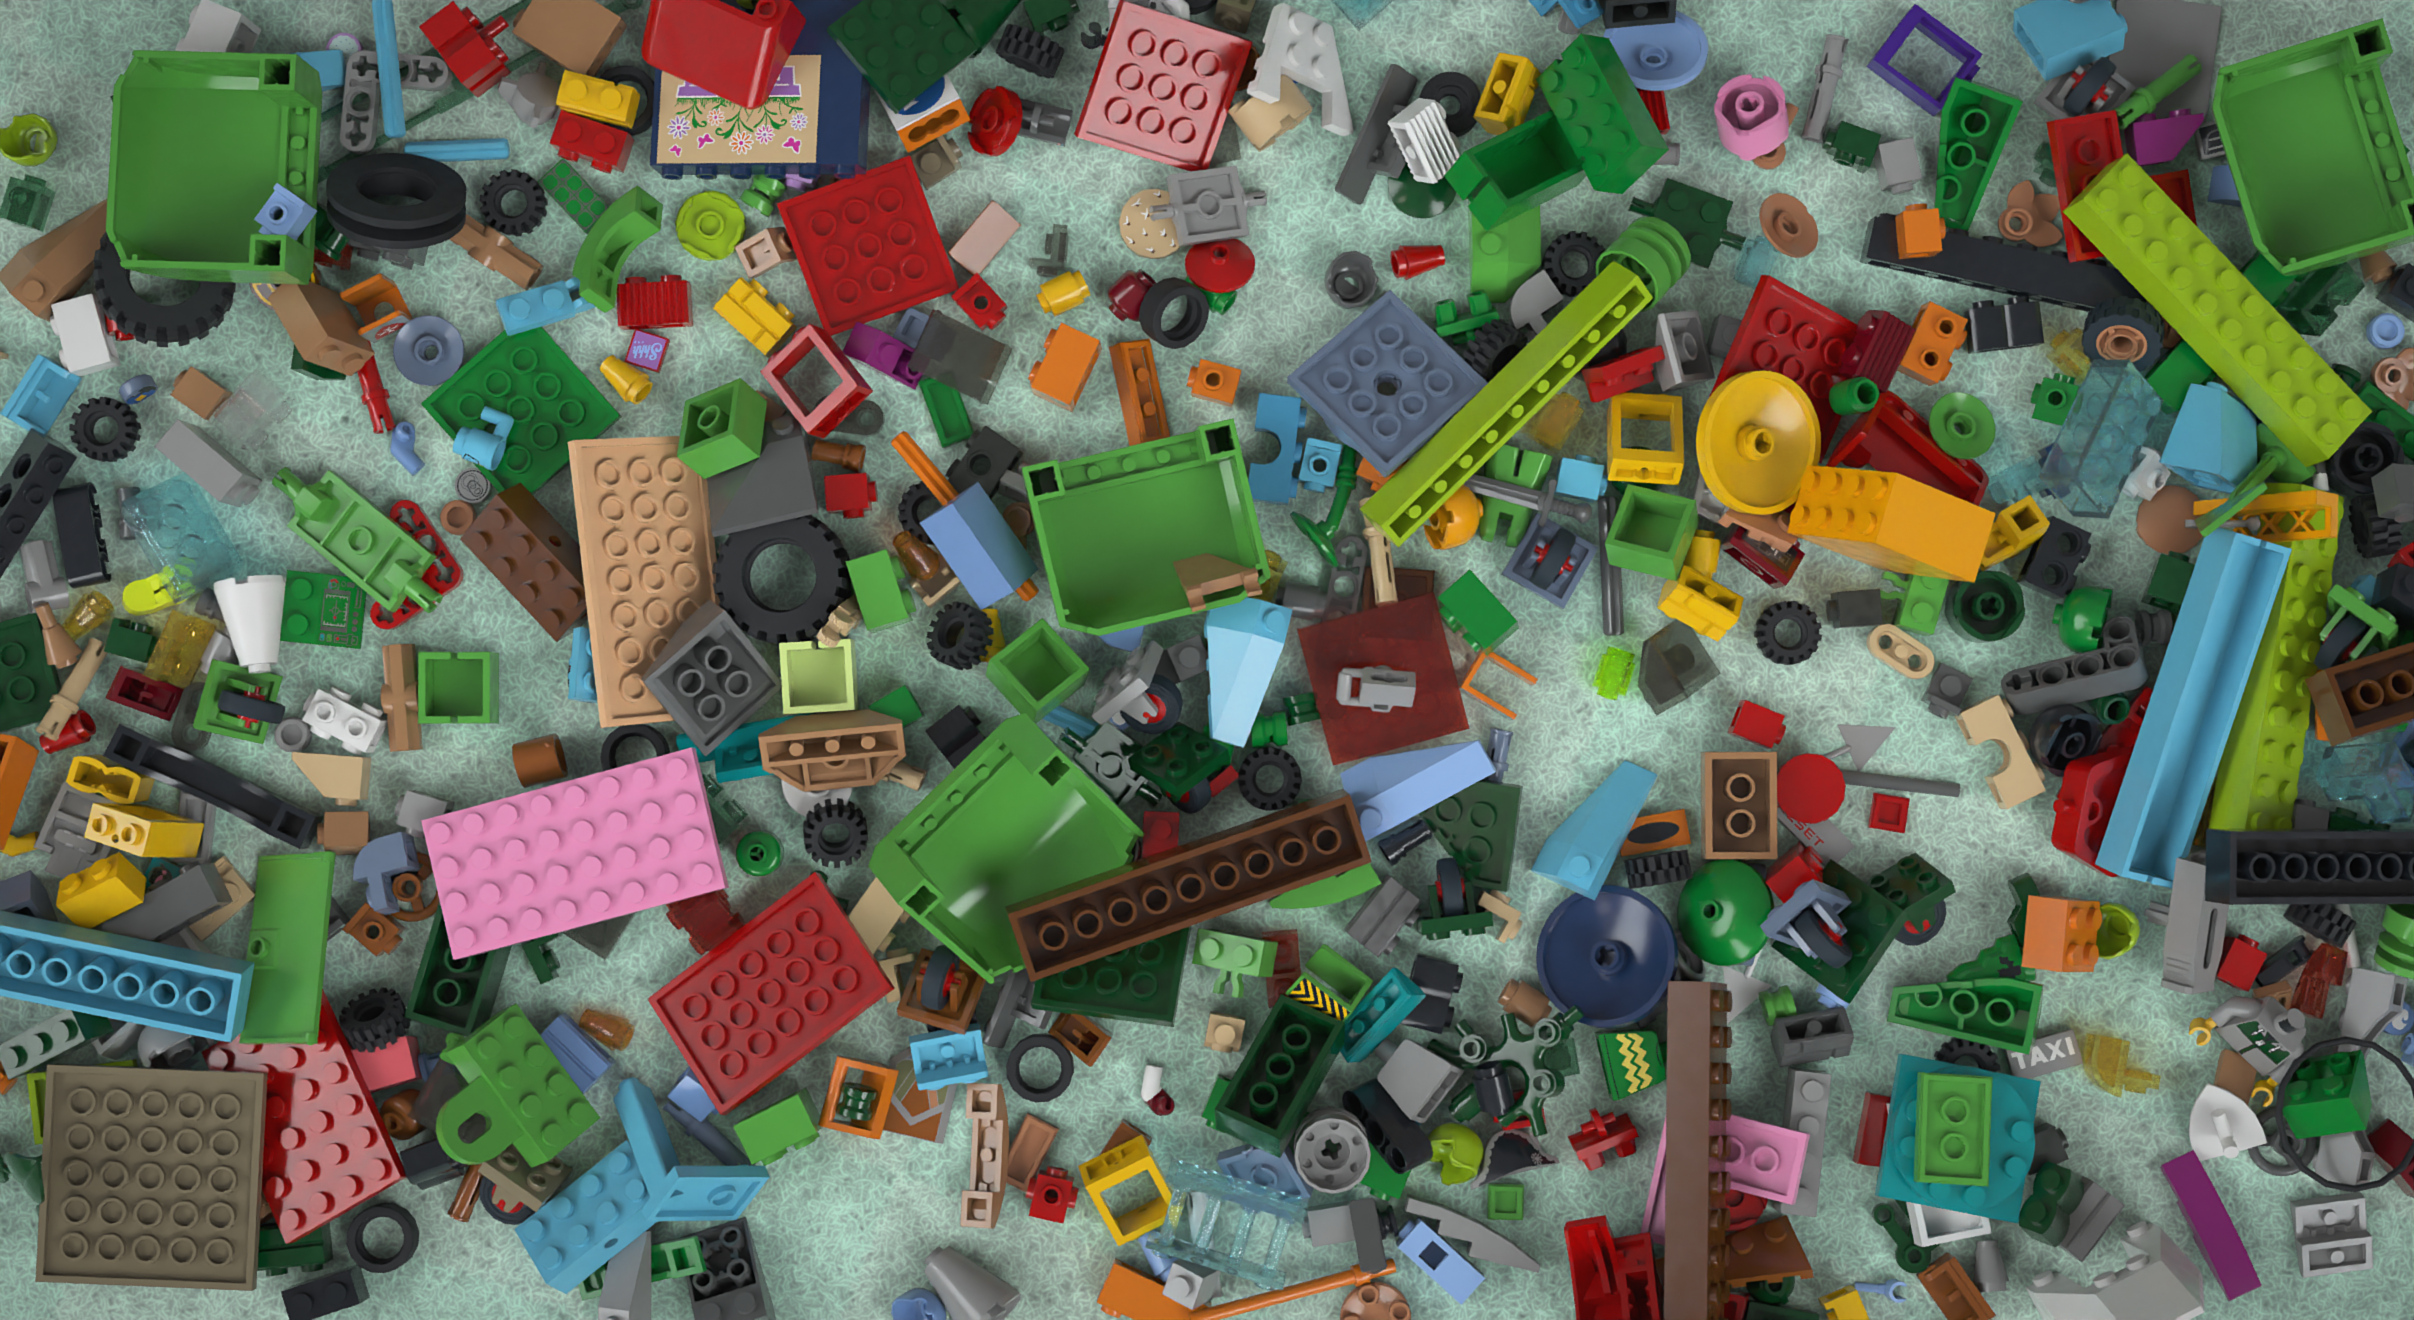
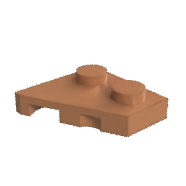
[1718,508,1799,553]

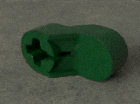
[2007,873,2040,948]

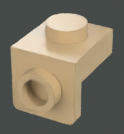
[1475,889,1523,943]
[878,947,918,1003]

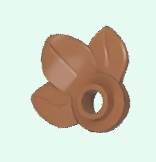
[1998,180,2063,248]
[2370,347,2414,410]

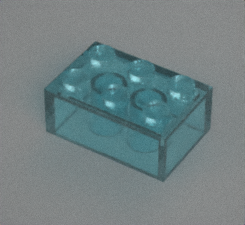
[121,472,243,604]

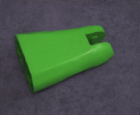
[1479,445,1554,548]

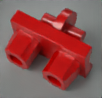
[1568,1107,1639,1171]

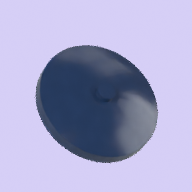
[1536,885,1678,1029]

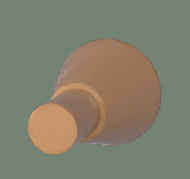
[2359,251,2398,285]
[35,602,82,669]

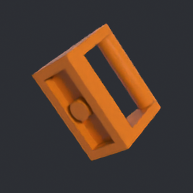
[818,1055,899,1140]

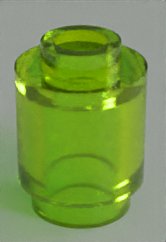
[1592,646,1636,701]

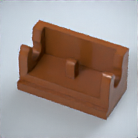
[1916,1252,1996,1320]

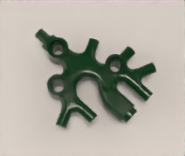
[1427,1004,1584,1137]

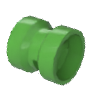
[739,174,787,218]

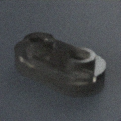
[814,395,885,437]
[171,682,212,751]

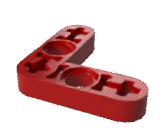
[370,500,463,630]

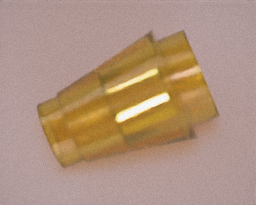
[62,590,114,641]

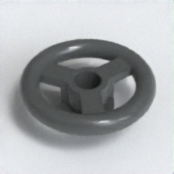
[2247,1106,2317,1176]

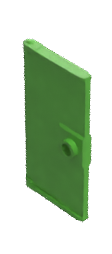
[239,850,336,1045]

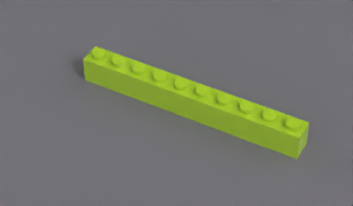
[1360,261,1653,548]

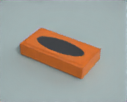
[1620,809,1691,857]

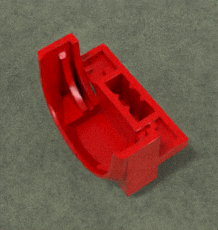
[1564,1215,1664,1320]

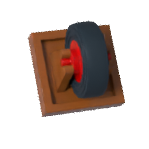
[897,945,986,1035]

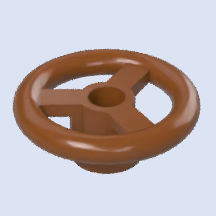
[390,852,440,922]

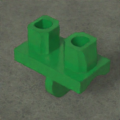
[1432,290,1499,349]

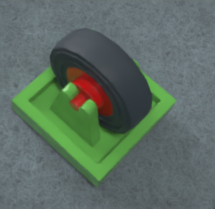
[2314,584,2398,670]
[193,659,285,744]

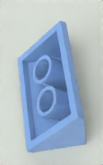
[919,482,1039,610]

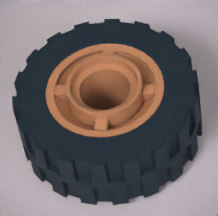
[2081,296,2165,375]

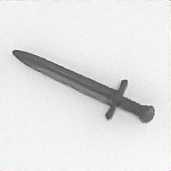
[1464,474,1592,527]

